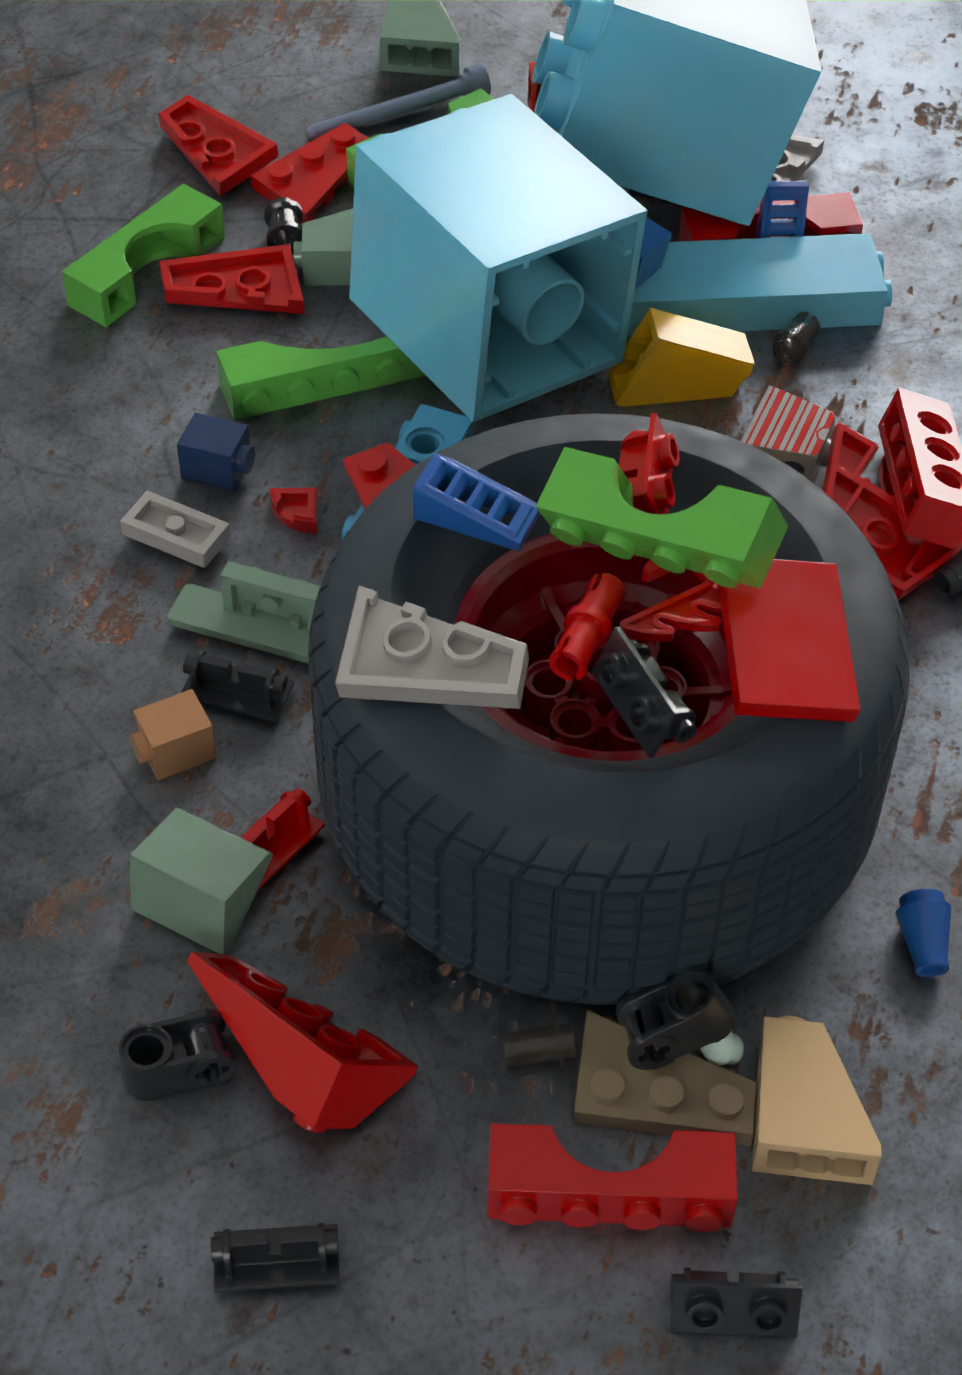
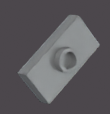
[120,490,231,568]

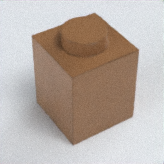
[129,689,217,780]

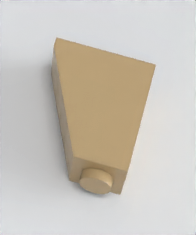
[752,1016,881,1185]

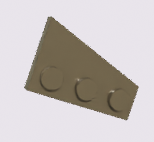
[573,1010,757,1146]

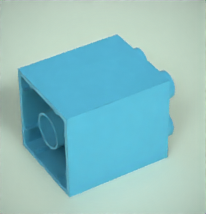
[533,0,822,226]
[349,94,647,422]

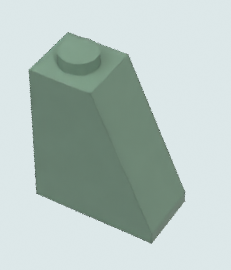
[380,0,460,77]
[294,208,353,286]

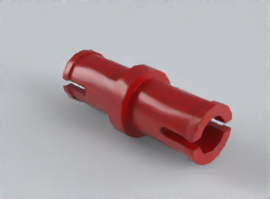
[549,573,626,681]

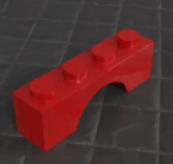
[678,192,863,242]
[487,1123,738,1233]

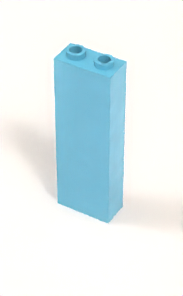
[627,233,892,337]

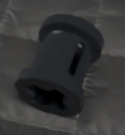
[264,197,303,254]

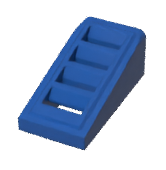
[755,181,809,238]
[413,453,541,552]

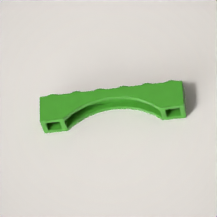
[216,336,426,420]

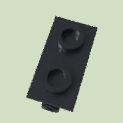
[591,627,697,758]
[181,650,295,722]
[211,1223,340,1293]
[670,1267,803,1338]

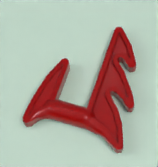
[619,559,723,642]

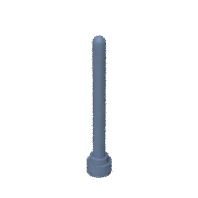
[306,64,491,141]

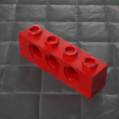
[878,388,962,550]

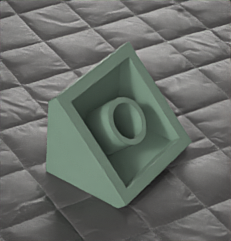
[130,808,274,954]

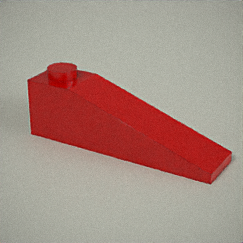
[187,952,418,1133]

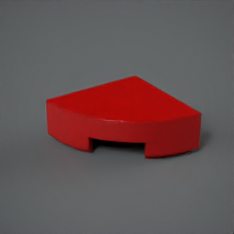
[270,488,318,534]

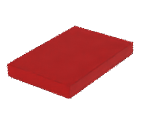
[719,559,861,722]

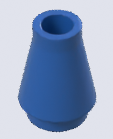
[895,888,952,977]

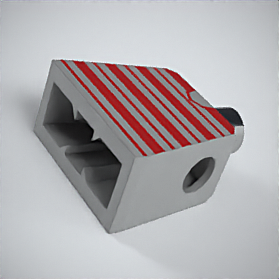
[741,386,836,483]

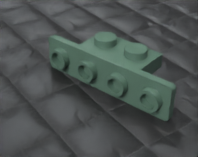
[167,561,320,663]

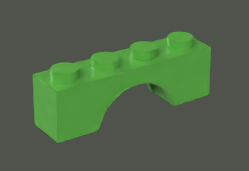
[62,184,225,327]
[536,447,789,589]

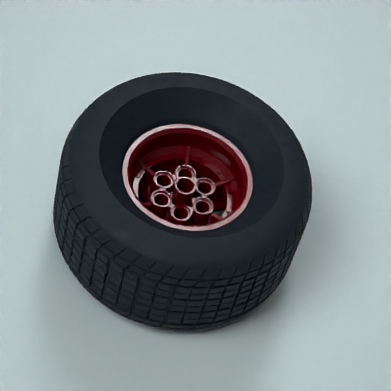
[308,413,910,1005]

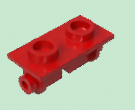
[619,413,680,515]
[241,788,325,893]

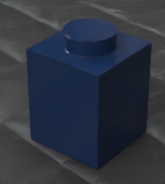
[177,413,255,491]

